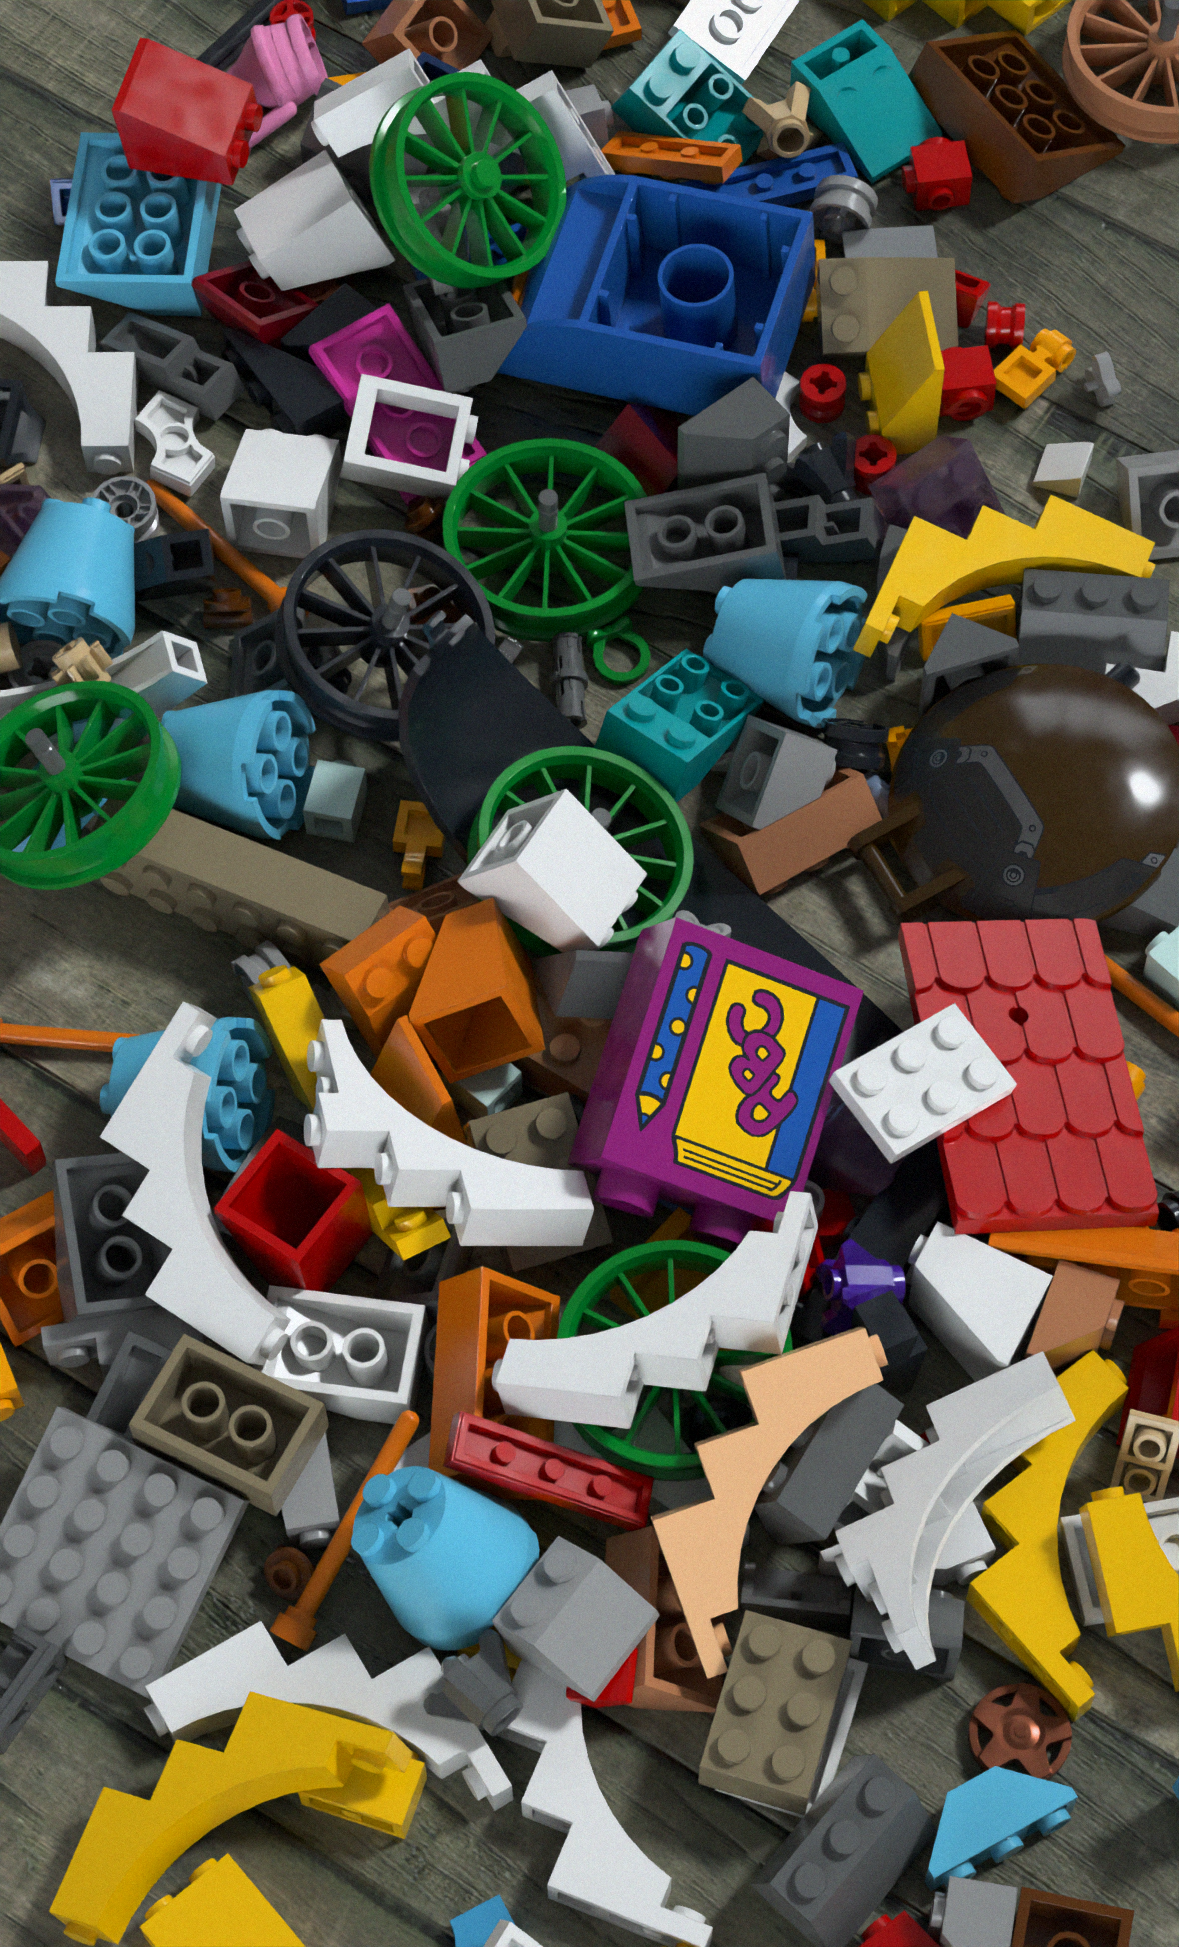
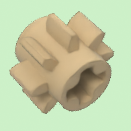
[50,637,113,686]

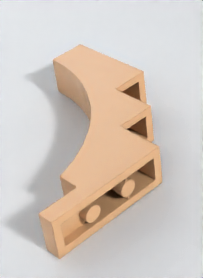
[651,1326,888,1679]

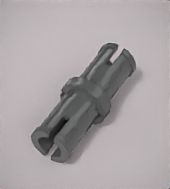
[550,632,588,730]

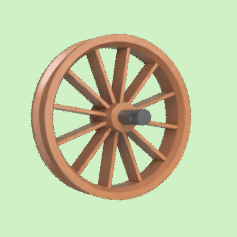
[1061,0,1179,144]

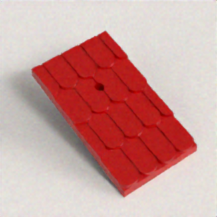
[898,918,1159,1235]

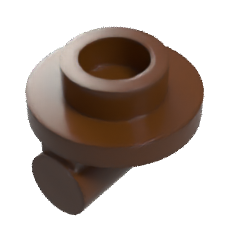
[405,496,447,543]
[203,588,253,629]
[264,1544,317,1601]

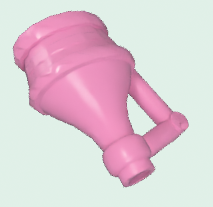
[226,14,328,154]

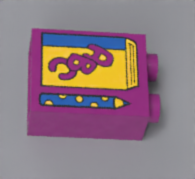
[567,917,864,1250]

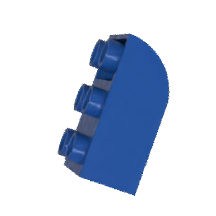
[496,175,816,416]

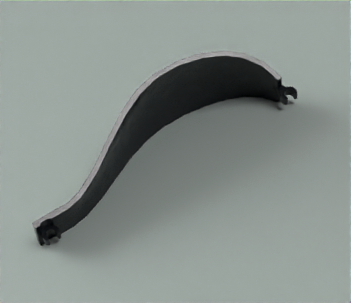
[398,610,903,1068]

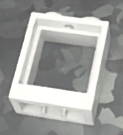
[340,374,478,501]

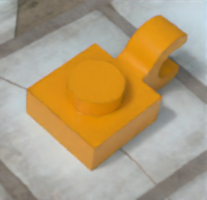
[392,800,446,890]

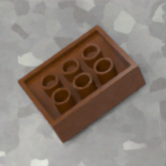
[908,29,1126,204]

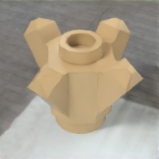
[742,81,823,160]

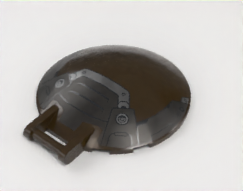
[847,663,1179,926]

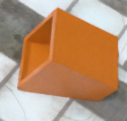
[409,898,545,1084]

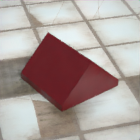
[191,260,319,351]
[594,403,681,497]

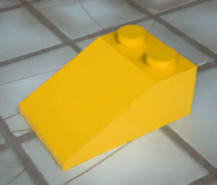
[858,291,945,455]

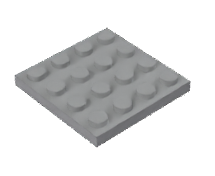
[0,1407,250,1699]

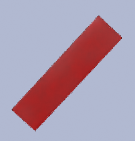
[443,1411,654,1531]

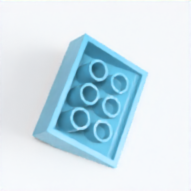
[55,132,221,316]

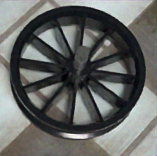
[274,529,495,742]

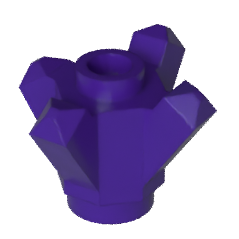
[815,1239,905,1335]

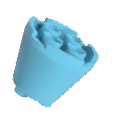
[0,497,135,660]
[703,579,868,728]
[161,690,316,840]
[100,1017,275,1173]
[351,1466,539,1651]

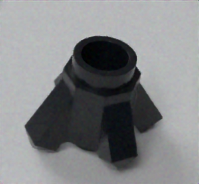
[786,431,858,505]

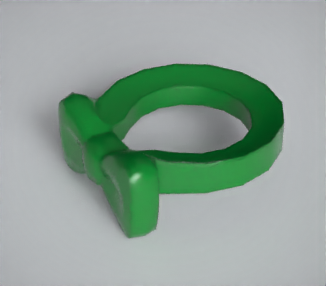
[586,616,651,686]

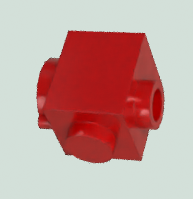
[902,137,973,211]
[939,345,997,421]

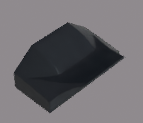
[0,378,46,466]

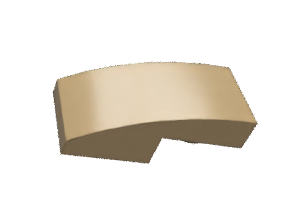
[1110,1409,1179,1502]

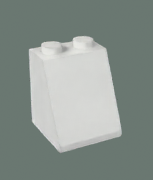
[234,150,395,291]
[220,429,342,558]
[457,789,647,953]
[905,1221,1053,1382]

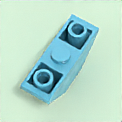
[925,1766,1078,1892]

